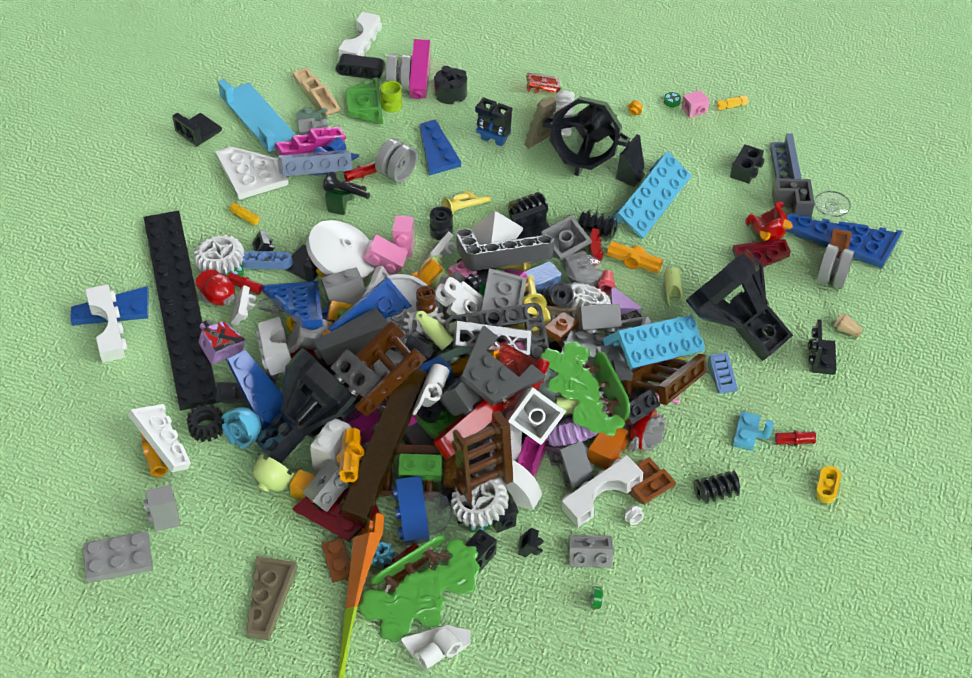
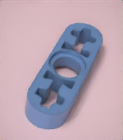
[242,251,293,269]

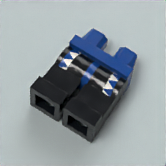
[475,97,512,146]

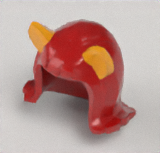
[745,201,793,241]

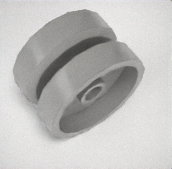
[385,54,412,91]
[375,138,418,183]
[817,244,854,289]

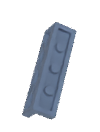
[770,133,802,179]

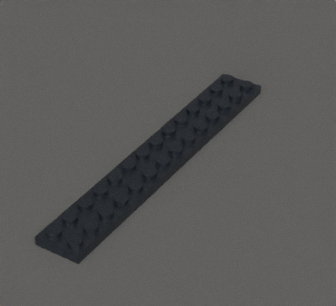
[144,210,219,411]

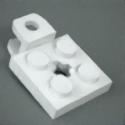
[435,277,483,324]

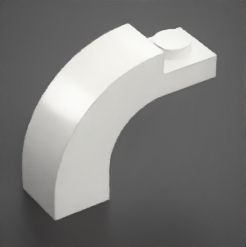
[471,460,542,510]

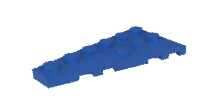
[786,214,903,269]
[262,281,323,330]

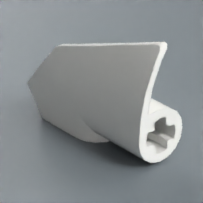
[412,364,450,415]
[401,625,471,670]

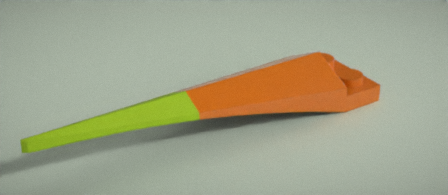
[338,513,384,678]

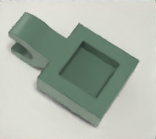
[297,107,328,121]

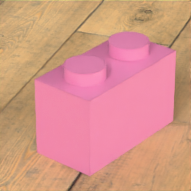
[393,215,415,258]
[363,234,408,275]

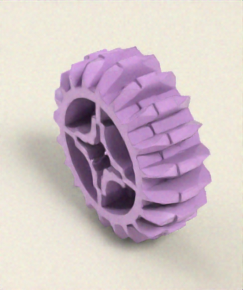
[547,415,597,447]

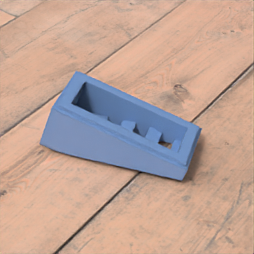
[708,353,738,394]

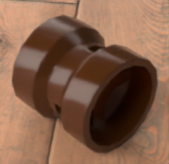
[416,286,436,314]

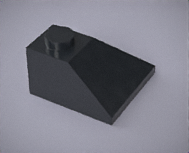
[616,134,645,187]

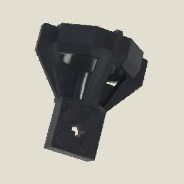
[543,96,631,176]
[686,249,793,361]
[255,349,362,464]

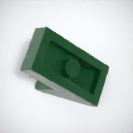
[325,189,353,215]

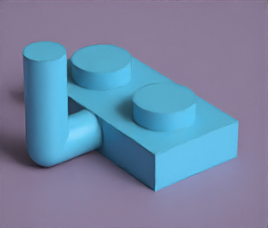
[733,411,774,451]

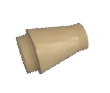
[833,313,863,338]

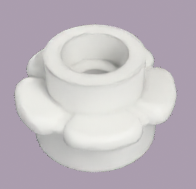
[624,506,644,525]

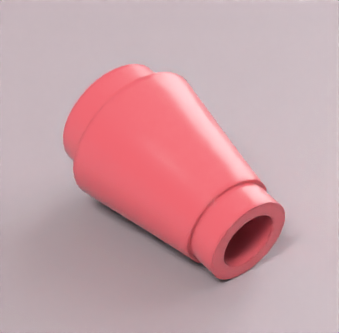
[597,270,616,296]

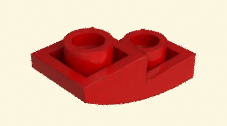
[589,228,604,269]

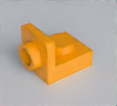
[327,300,353,321]

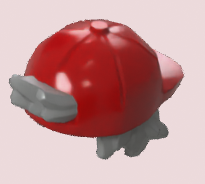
[196,269,235,307]
[629,409,667,451]

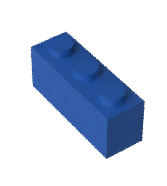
[393,476,430,546]

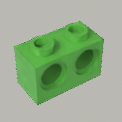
[399,454,442,481]

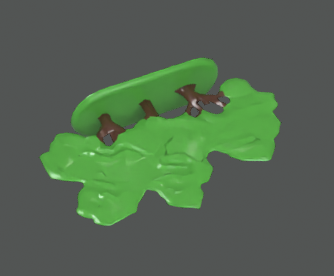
[541,341,630,436]
[358,535,480,642]

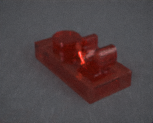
[526,73,561,93]

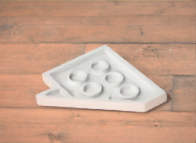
[215,147,289,200]

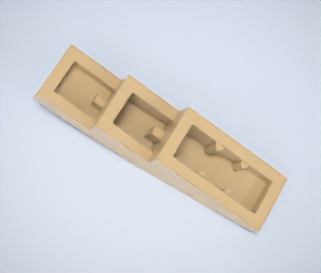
[293,67,341,116]

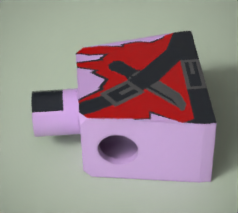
[199,320,246,365]

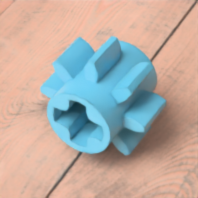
[372,541,395,569]

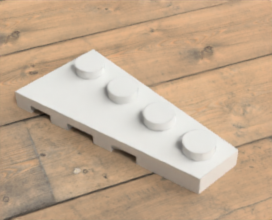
[128,404,191,473]

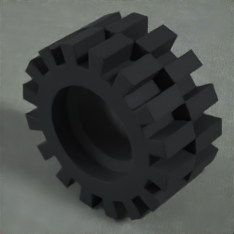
[186,404,224,442]

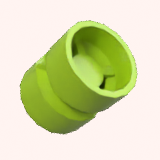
[380,81,402,113]

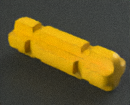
[716,95,749,110]
[229,203,260,225]

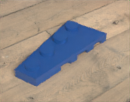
[420,119,461,176]

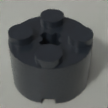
[434,66,467,104]

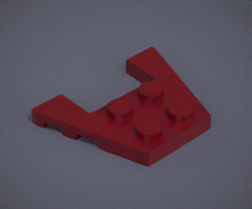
[292,488,381,542]

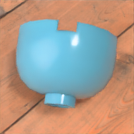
[222,407,261,449]

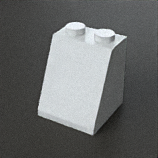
[503,387,566,445]
[310,419,363,488]

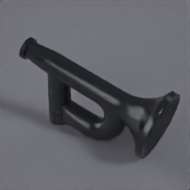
[323,171,370,199]

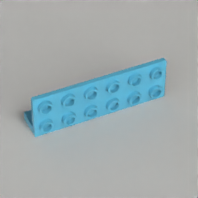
[218,79,296,152]
[611,152,692,238]
[603,315,705,369]

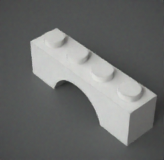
[338,12,382,58]
[86,284,128,363]
[256,317,291,375]
[562,455,643,528]

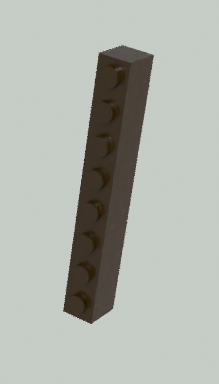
[340,368,427,526]

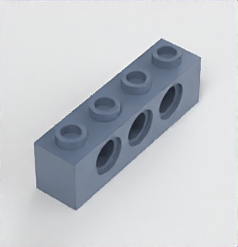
[278,150,352,176]

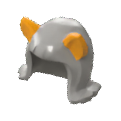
[287,319,333,354]

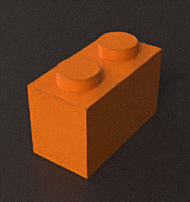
[588,428,630,470]

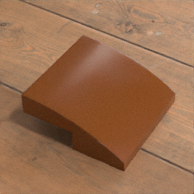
[628,457,677,505]

